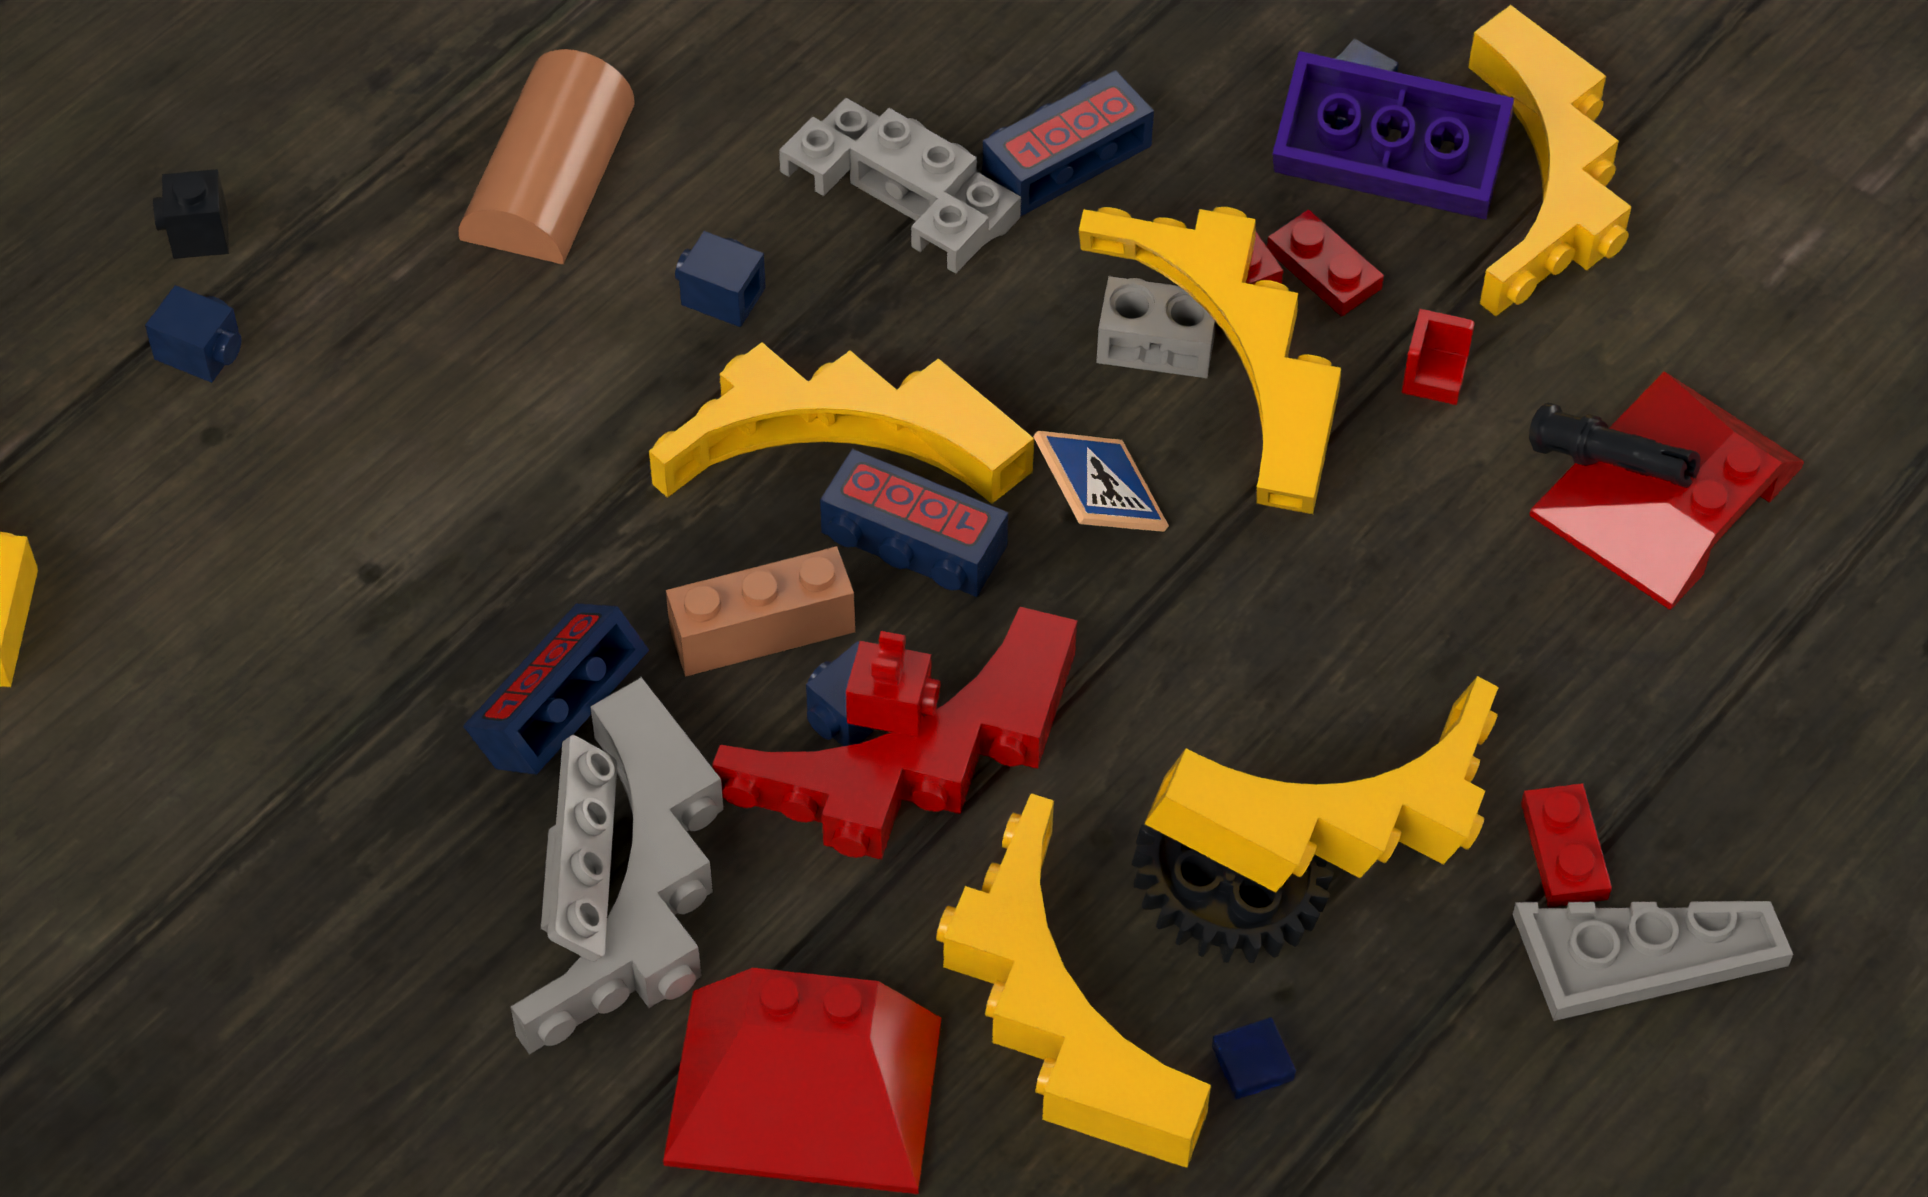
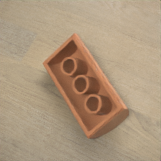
[459,49,635,264]

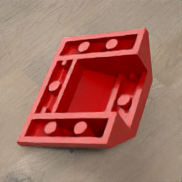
[1529,371,1804,610]
[663,968,942,1194]

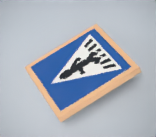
[1033,431,1169,532]

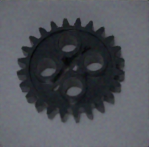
[1131,825,1333,963]

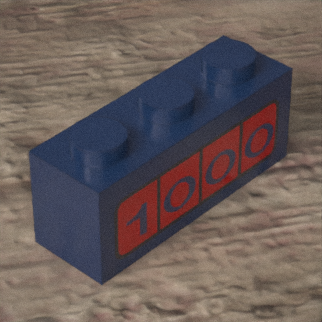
[982,70,1154,217]
[820,449,1008,597]
[463,603,649,775]

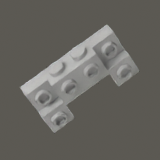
[779,98,1021,273]

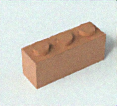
[666,546,855,677]

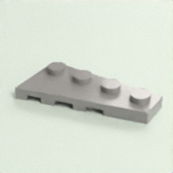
[1513,901,1793,1021]

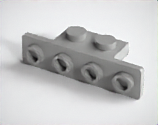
[541,735,617,962]

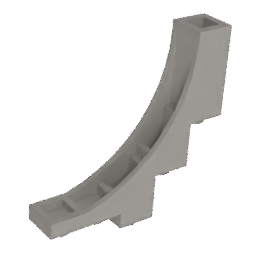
[511,677,723,1054]

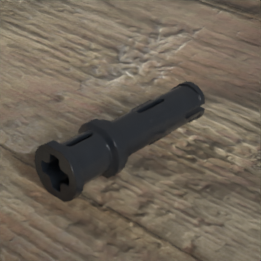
[1529,403,1700,488]

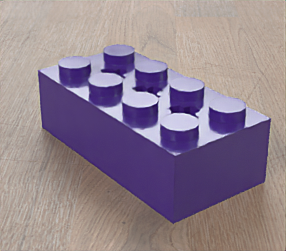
[1273,51,1514,219]

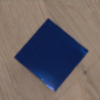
[1212,1017,1296,1100]

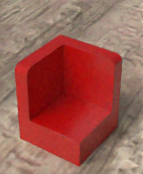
[1401,309,1475,405]

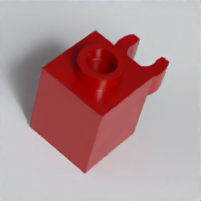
[846,631,941,737]

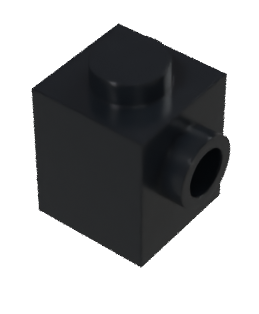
[153,169,229,259]

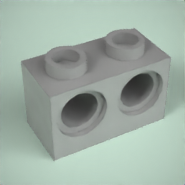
[1097,276,1216,378]

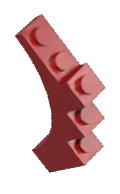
[712,607,1077,860]

